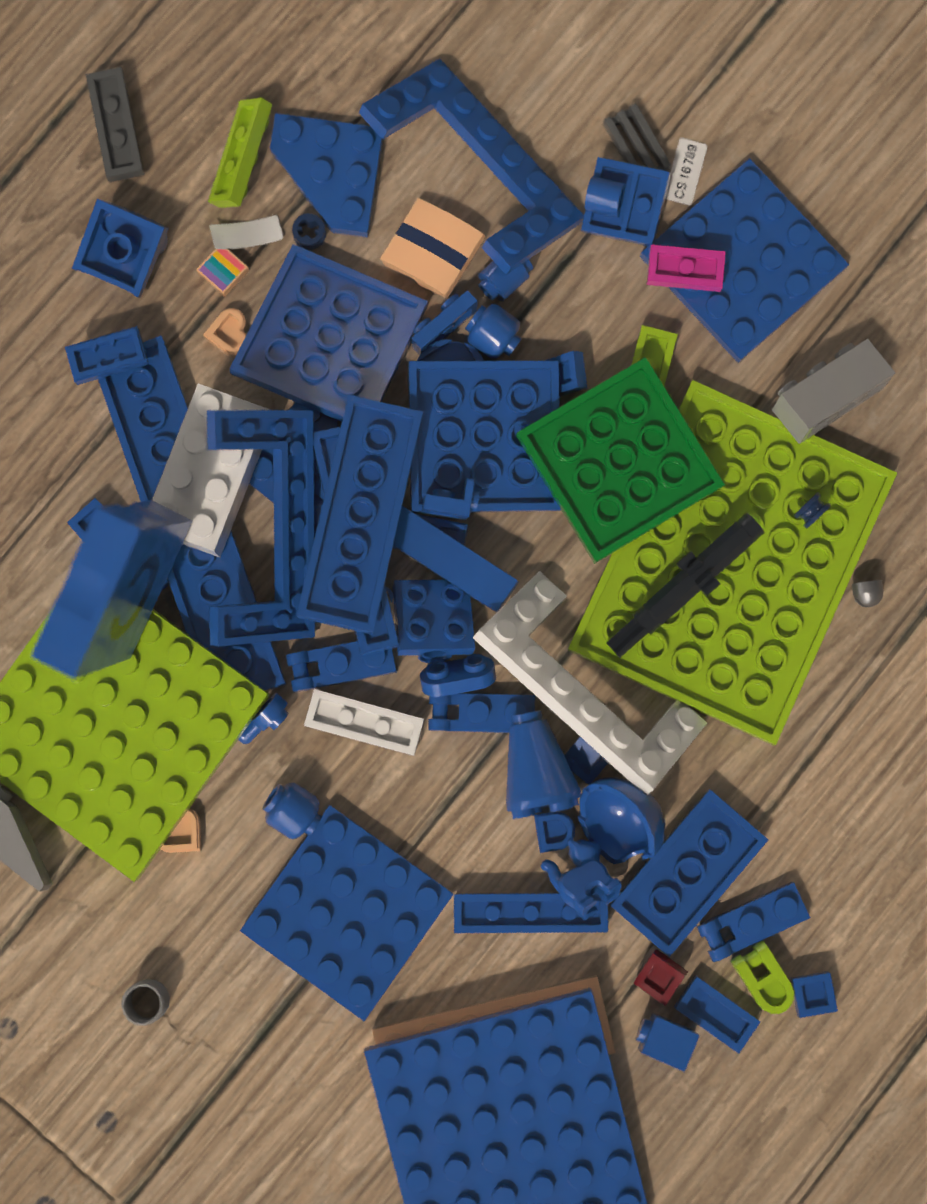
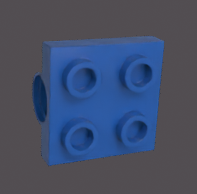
[581,157,671,246]
[393,580,475,663]

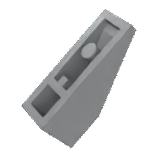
[0,785,53,891]

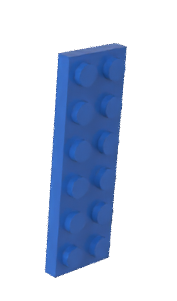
[297,394,423,635]

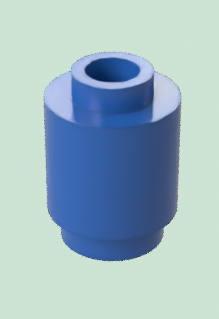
[478,260,533,302]

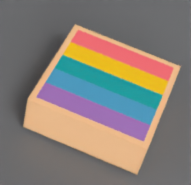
[196,249,249,297]

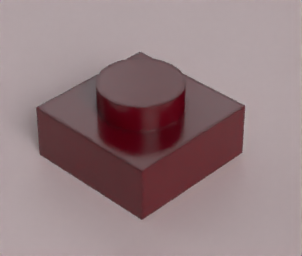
[633,949,688,1006]

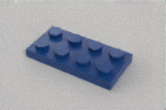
[610,789,768,957]

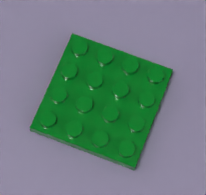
[516,357,725,564]

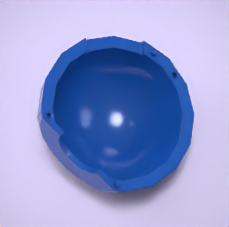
[578,777,666,864]

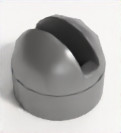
[851,580,883,607]

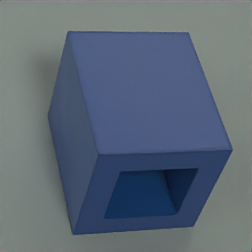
[635,1012,700,1072]

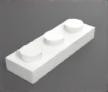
[304,689,424,756]

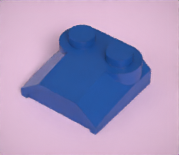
[72,199,169,297]

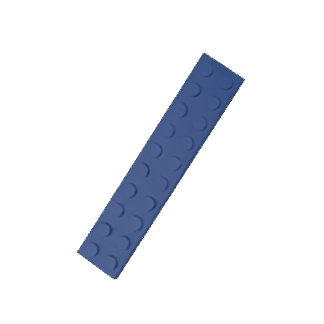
[98,335,286,691]

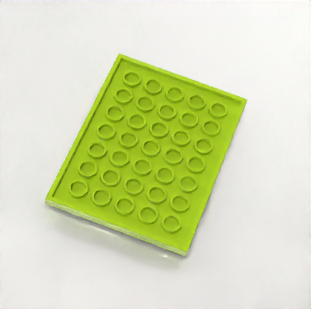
[567,380,897,746]

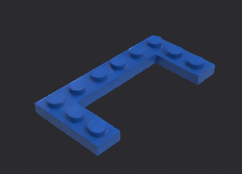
[359,58,584,275]
[207,410,315,646]

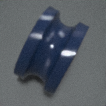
[292,213,326,251]
[793,492,831,529]

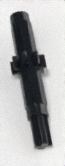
[606,512,765,658]

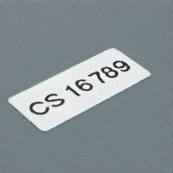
[665,138,707,205]

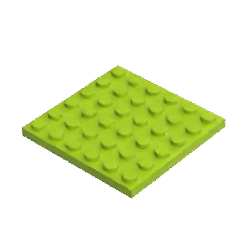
[0,609,270,882]

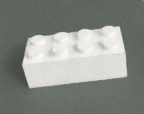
[152,383,270,558]

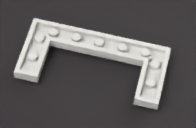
[473,571,707,795]

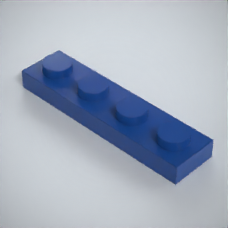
[454,893,608,933]

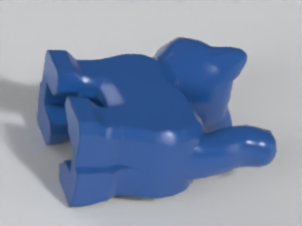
[541,838,622,920]

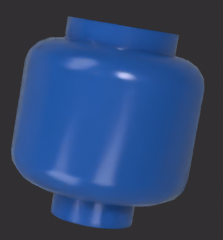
[465,304,522,360]
[262,782,322,839]

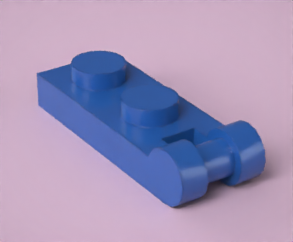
[286,641,397,692]
[428,693,535,733]
[696,882,810,962]

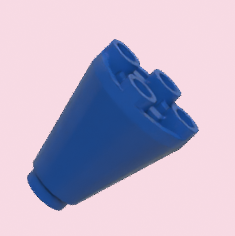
[506,710,582,819]

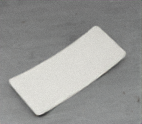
[209,215,283,249]

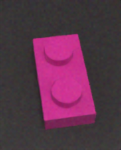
[646,244,726,292]

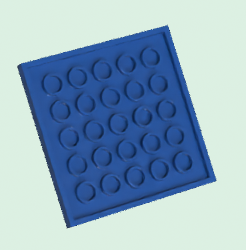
[364,988,647,1204]

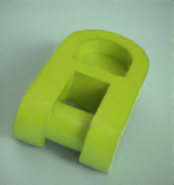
[730,940,794,1014]

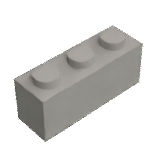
[772,338,896,444]

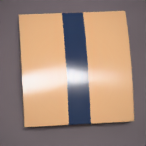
[380,198,486,298]

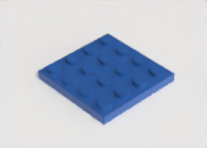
[640,158,849,364]
[230,244,428,422]
[408,361,561,513]
[240,805,454,1021]

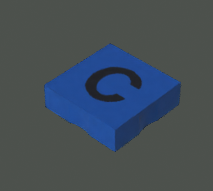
[31,500,193,679]

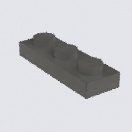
[86,67,145,183]

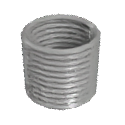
[121,979,170,1026]

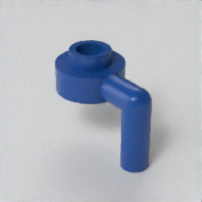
[238,692,289,744]

